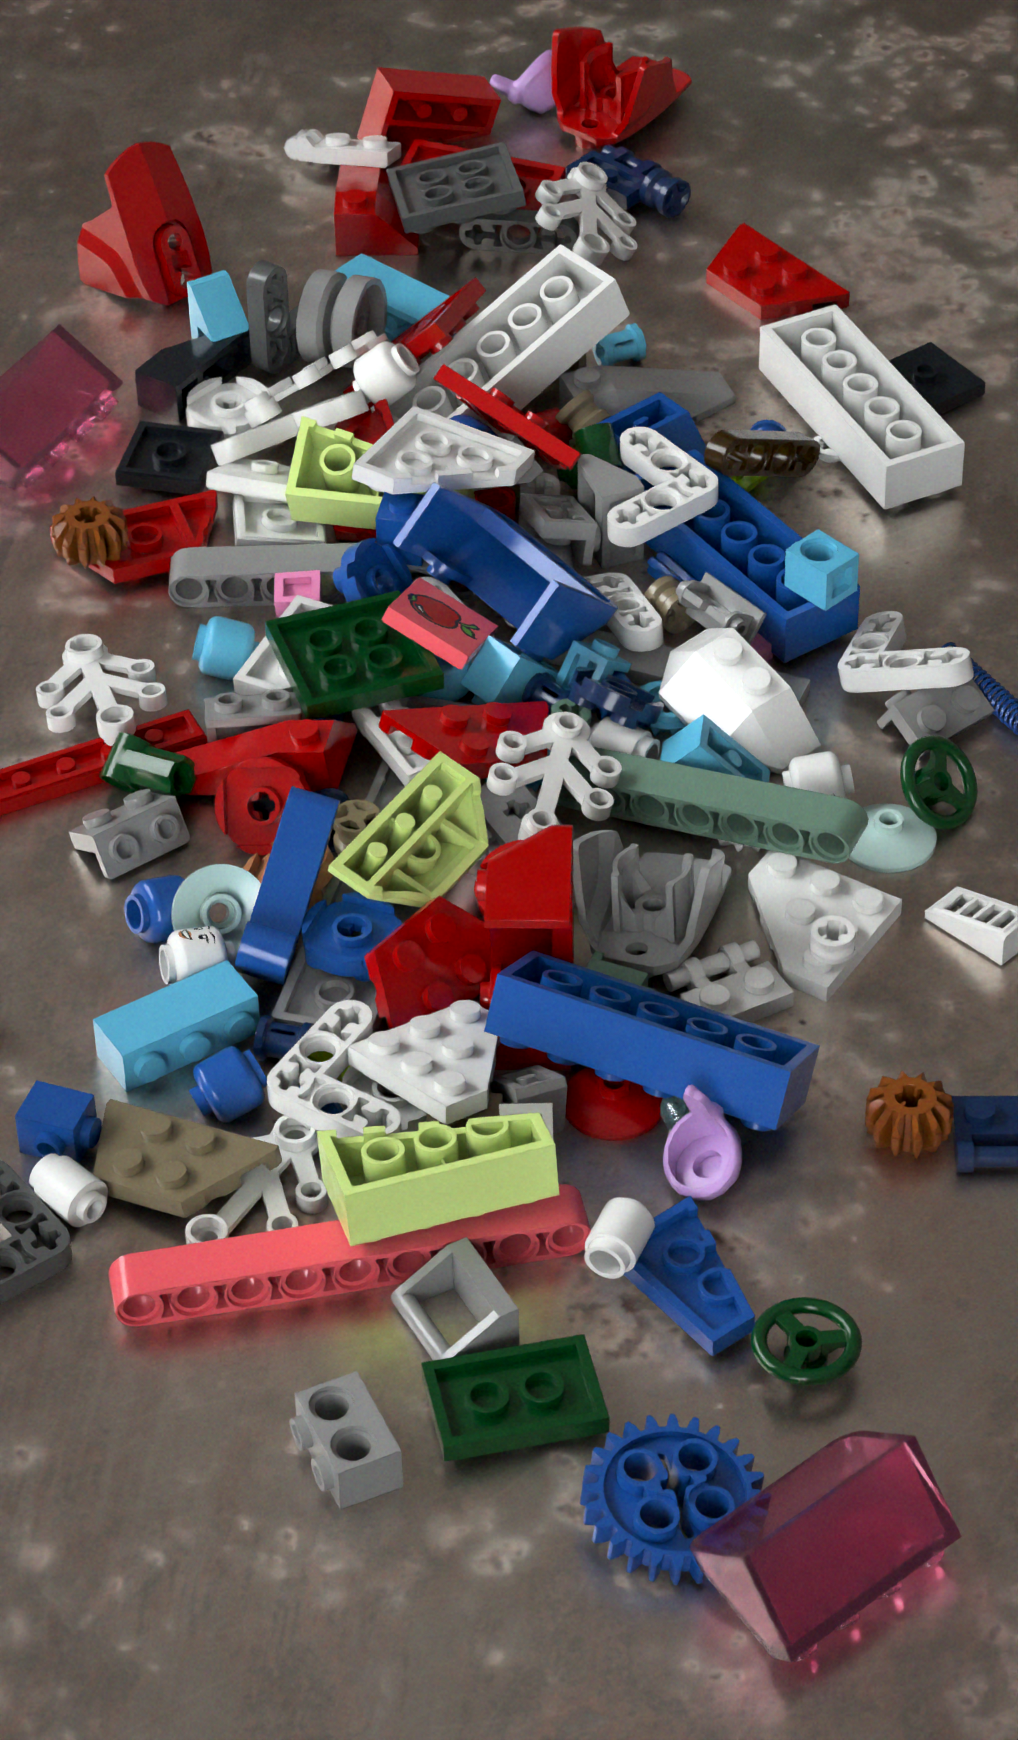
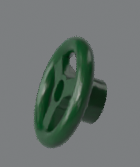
[900,735,978,830]
[751,1297,862,1386]

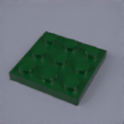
[265,590,444,720]

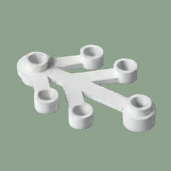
[535,162,638,266]
[243,330,388,428]
[36,634,167,746]
[486,712,622,840]
[185,1115,328,1244]

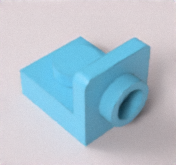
[556,638,631,713]

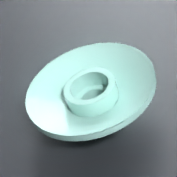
[848,803,937,873]
[171,864,261,956]

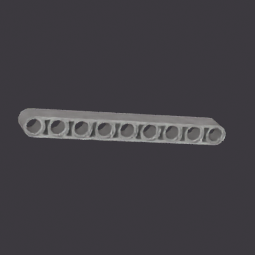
[168,538,574,608]

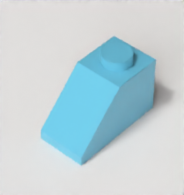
[460,635,559,705]
[660,714,770,782]

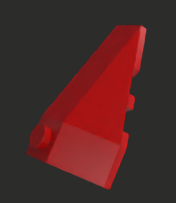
[334,165,419,256]
[152,719,357,795]

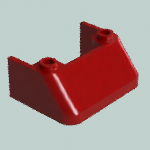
[477,825,574,1071]

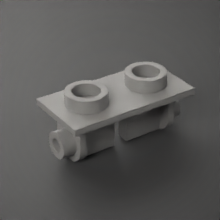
[676,572,767,645]

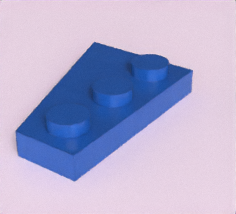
[623,1195,755,1357]

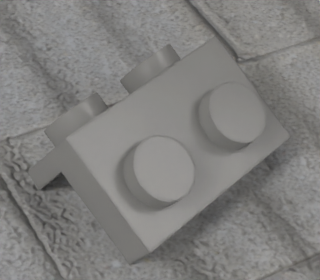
[877,679,995,758]
[204,689,302,743]
[68,789,190,879]

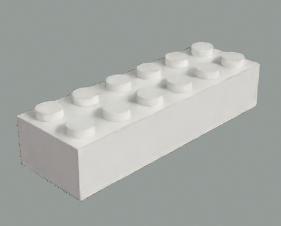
[370,244,630,432]
[759,304,965,510]

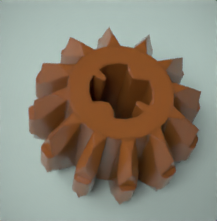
[51,496,129,569]
[864,1071,954,1159]

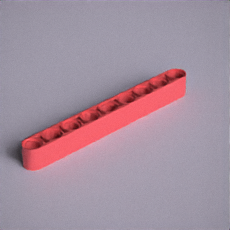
[108,1184,591,1327]

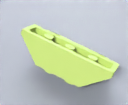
[327,751,489,908]

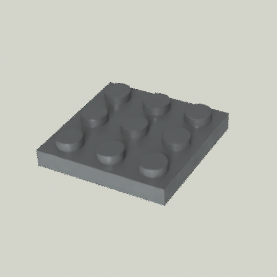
[386,142,526,234]

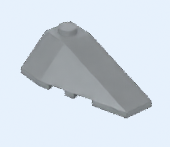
[559,365,736,422]

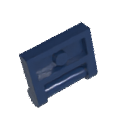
[952,1096,1018,1173]

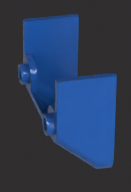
[392,482,618,662]

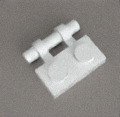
[663,940,794,1023]

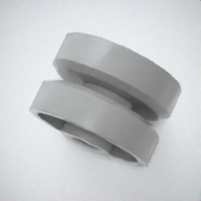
[296,269,387,369]

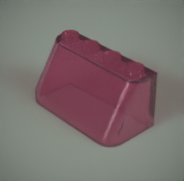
[0,324,124,490]
[690,1431,962,1663]

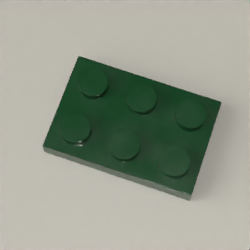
[421,1334,610,1462]

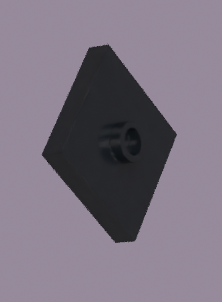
[888,342,986,415]
[115,421,224,495]

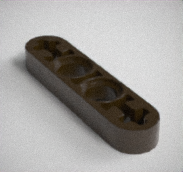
[704,429,820,477]

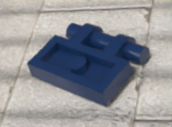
[566,144,662,210]

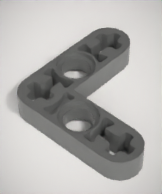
[246,260,301,374]
[0,1161,72,1304]

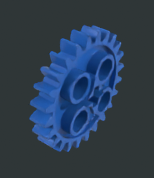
[580,1414,768,1585]

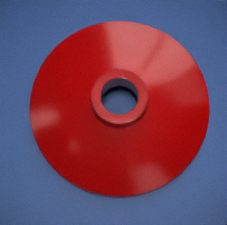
[565,1067,666,1141]

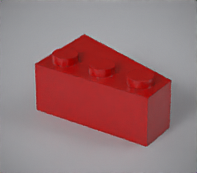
[357,67,501,152]

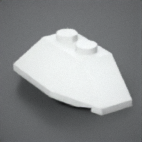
[659,628,821,775]

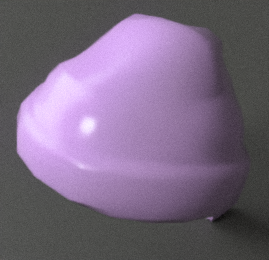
[490,49,556,114]
[663,1084,743,1201]

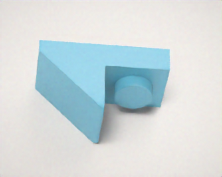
[187,270,249,342]

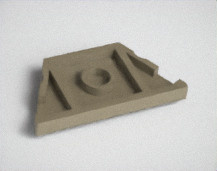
[93,1099,282,1218]

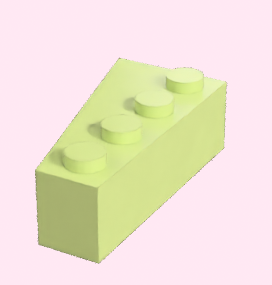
[285,416,475,530]
[317,1112,559,1247]

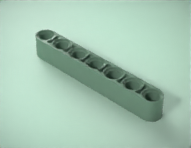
[557,747,869,864]

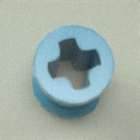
[592,323,647,366]

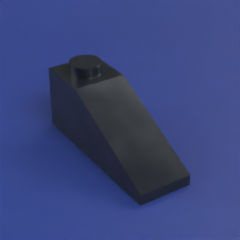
[135,322,252,422]

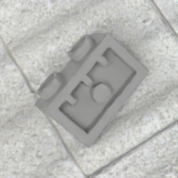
[519,494,601,566]

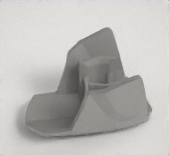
[573,830,732,979]

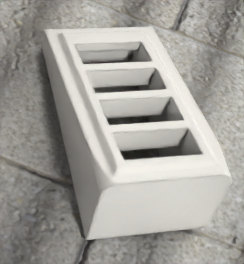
[925,886,1018,966]

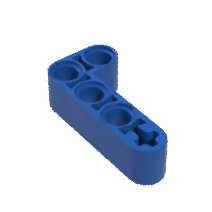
[235,786,340,986]

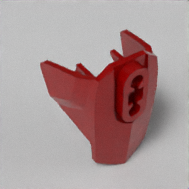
[551,26,692,149]
[77,141,212,306]

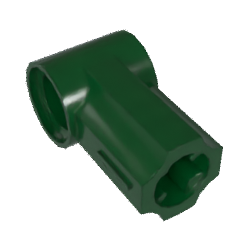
[556,423,623,490]
[99,732,197,799]

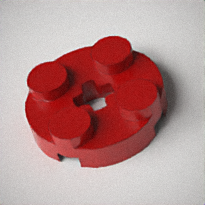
[215,757,312,855]

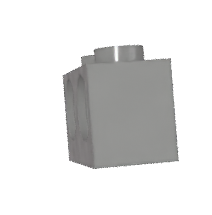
[290,1371,403,1510]

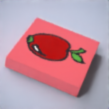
[381,577,498,670]

